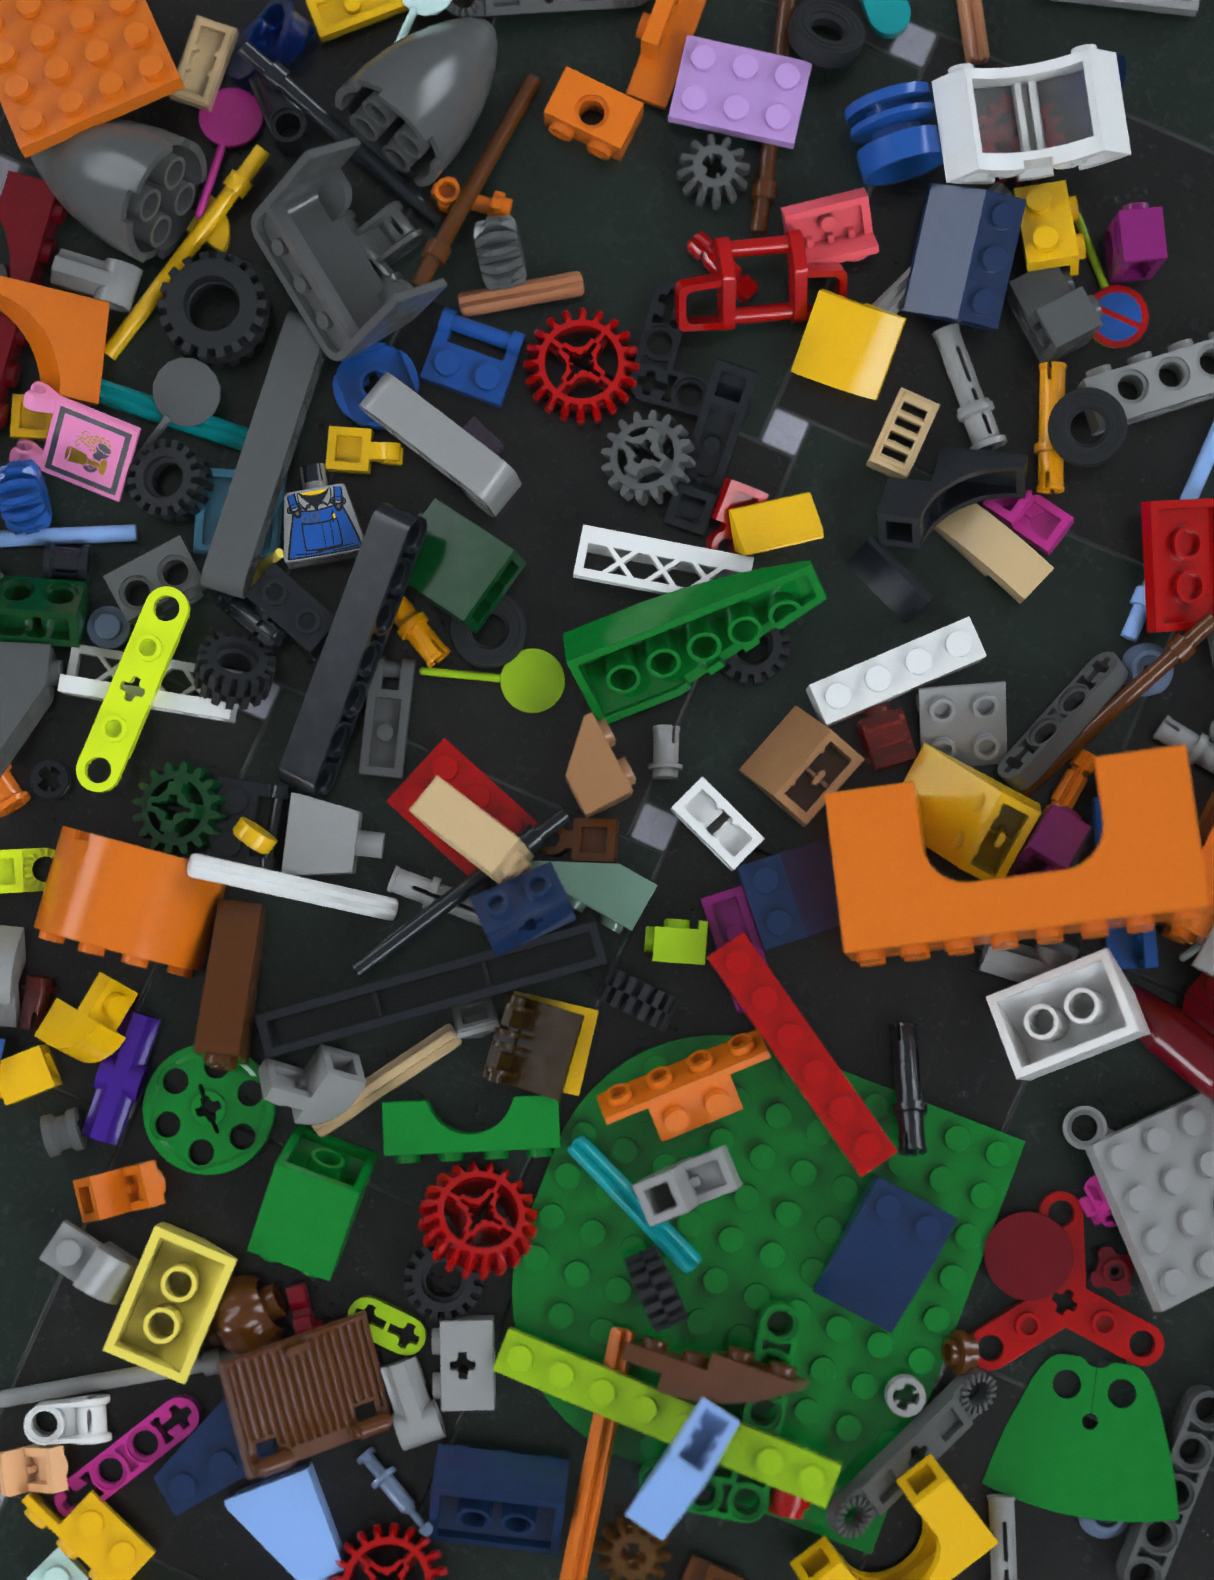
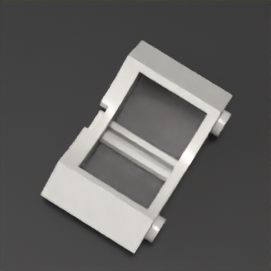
[931,44,1131,184]

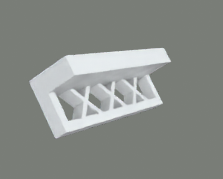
[573,524,754,595]
[57,644,244,723]

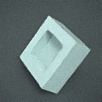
[26,1547,90,1580]

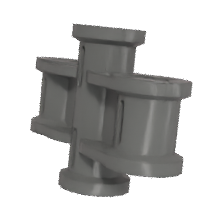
[342,200,426,286]

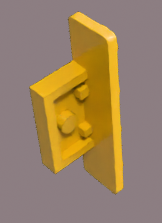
[21,1490,156,1580]

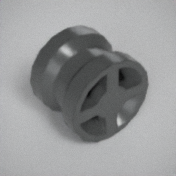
[40,1107,87,1158]

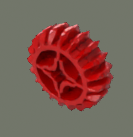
[523,307,640,425]
[418,1161,537,1281]
[329,1523,448,1580]

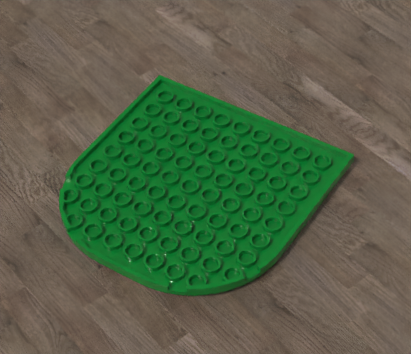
[512,1035,1026,1555]

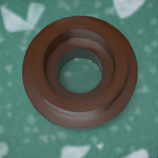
[942,1329,979,1375]

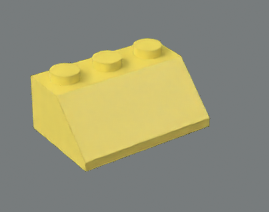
[103,1221,238,1385]

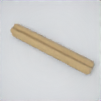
[311,1023,462,1137]

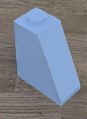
[625,1396,740,1541]
[224,1461,348,1580]

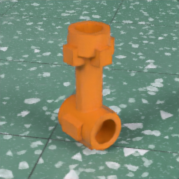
[431,176,513,217]

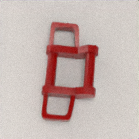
[675,229,847,332]

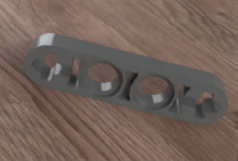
[997,651,1129,791]

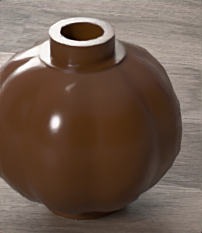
[206,1275,288,1355]

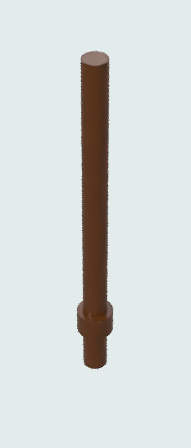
[750,0,796,235]
[410,74,541,288]
[1017,612,1214,797]

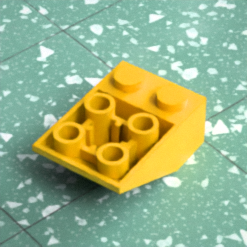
[902,742,1041,881]

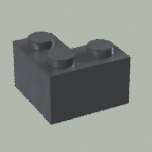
[1005,267,1103,364]

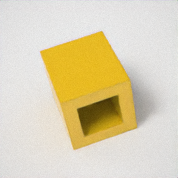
[0,1044,63,1106]

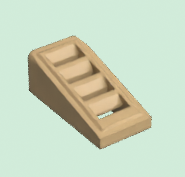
[865,387,940,479]

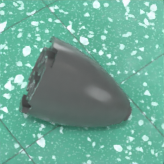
[335,17,498,187]
[31,118,207,263]

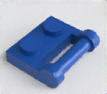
[420,306,527,409]

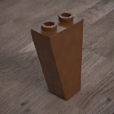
[194,899,267,1071]

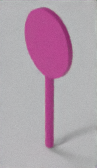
[195,88,263,219]

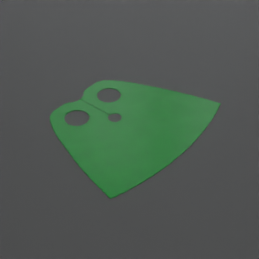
[982,1354,1179,1522]

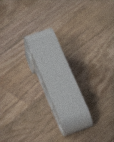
[359,372,522,518]

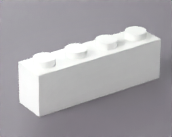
[805,616,987,727]

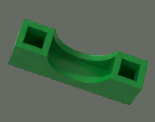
[382,1094,561,1164]

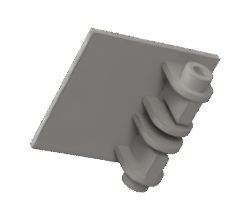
[915,681,1007,766]

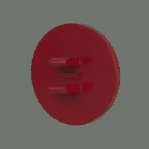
[984,1211,1073,1301]

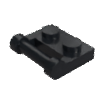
[205,777,295,872]

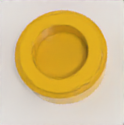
[232,817,277,855]

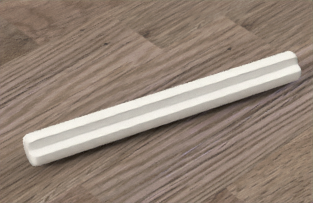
[187,853,398,921]

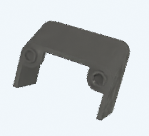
[251,137,448,361]

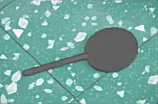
[125,357,221,485]

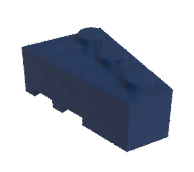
[153,1398,278,1516]

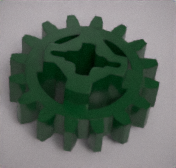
[132,761,227,856]

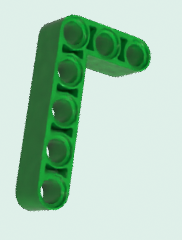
[639,1299,800,1523]

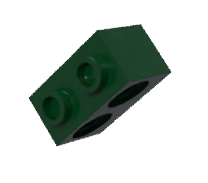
[0,575,89,648]

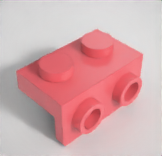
[781,187,879,264]

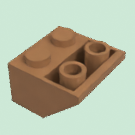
[738,706,865,827]
[565,712,636,818]

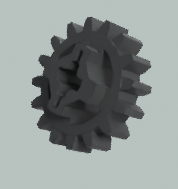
[601,410,696,506]

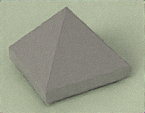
[451,996,500,1039]

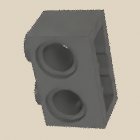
[103,535,207,627]

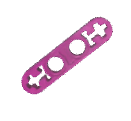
[55,1394,202,1517]

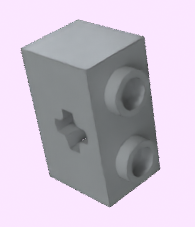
[432,1315,496,1411]

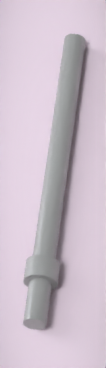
[0,1347,237,1408]

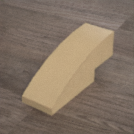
[934,503,1054,604]

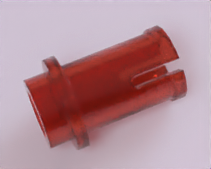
[18,975,56,1031]

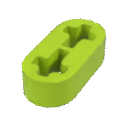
[347,1295,428,1356]

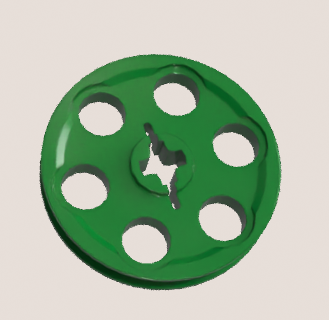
[143,1045,276,1175]

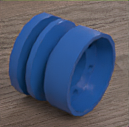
[844,81,944,186]

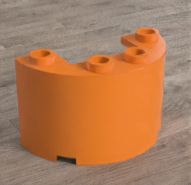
[33,826,227,978]

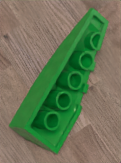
[563,560,827,724]

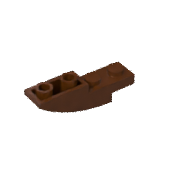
[622,1335,808,1404]

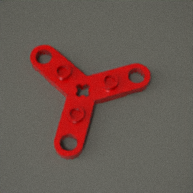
[971,1190,1164,1371]

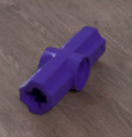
[81,1009,162,1145]

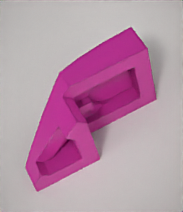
[982,490,1074,556]

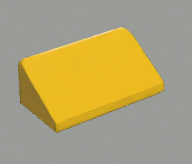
[728,492,824,555]

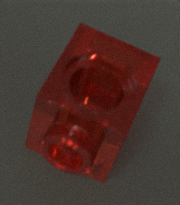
[856,703,917,773]

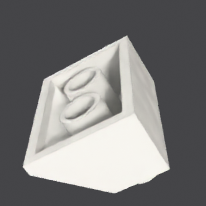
[986,948,1151,1081]

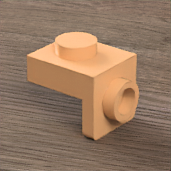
[0,1444,68,1497]

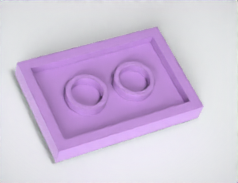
[668,35,812,149]

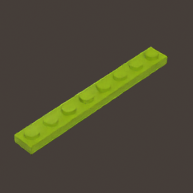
[493,1327,843,1509]

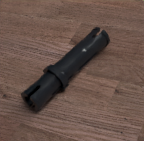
[890,1022,928,1156]

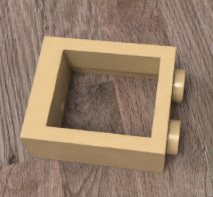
[409,776,534,884]

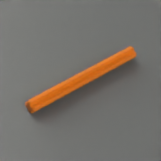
[560,1327,636,1580]

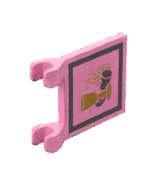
[9,381,141,502]

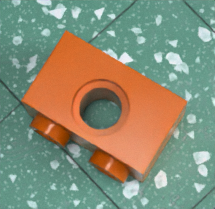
[544,66,644,161]

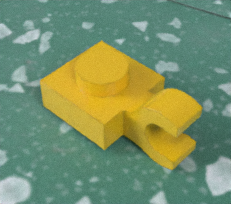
[325,426,404,474]

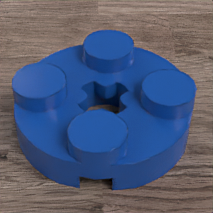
[333,342,420,430]

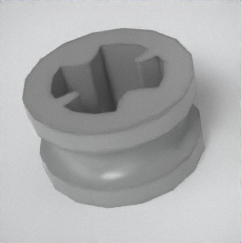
[884,1374,926,1417]

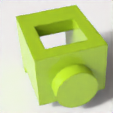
[644,918,708,965]

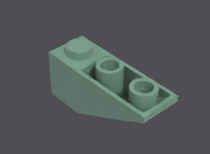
[530,861,658,935]

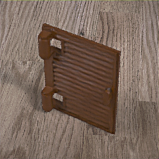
[216,1310,393,1479]

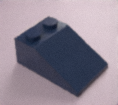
[735,837,841,951]
[813,1173,958,1333]

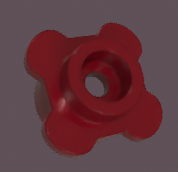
[1089,1246,1136,1296]

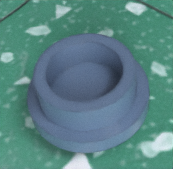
[87,606,131,649]

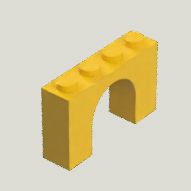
[790,1453,999,1580]

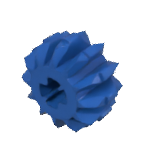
[0,460,53,535]

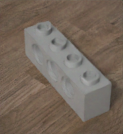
[1077,331,1214,436]

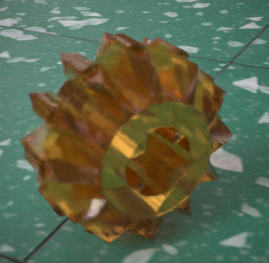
[596,1515,671,1580]

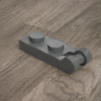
[359,655,416,779]

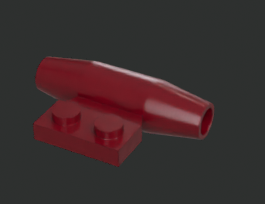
[1131,972,1214,1101]

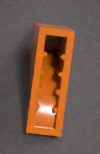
[0,275,110,406]

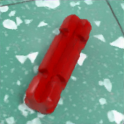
[687,231,759,303]

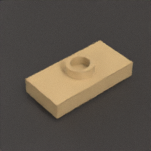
[169,15,239,112]

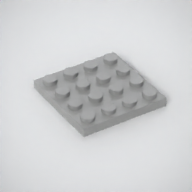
[1084,1092,1214,1312]

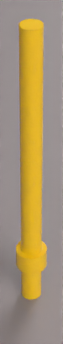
[104,144,270,360]

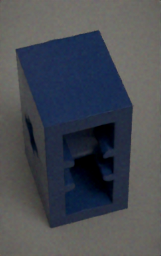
[470,861,577,956]

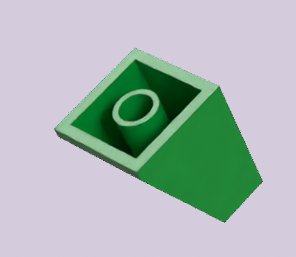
[247,1124,379,1281]

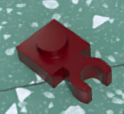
[286,1282,324,1341]

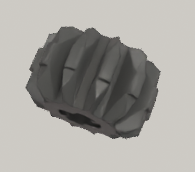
[677,134,750,210]
[473,215,527,290]

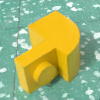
[34,972,139,1063]

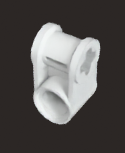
[23,1393,112,1445]

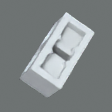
[670,776,765,872]

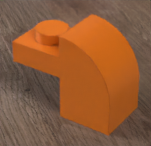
[73,1160,166,1223]

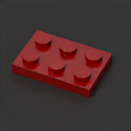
[1141,498,1214,633]
[386,738,538,889]

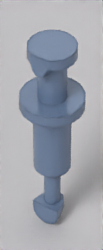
[356,1446,433,1536]

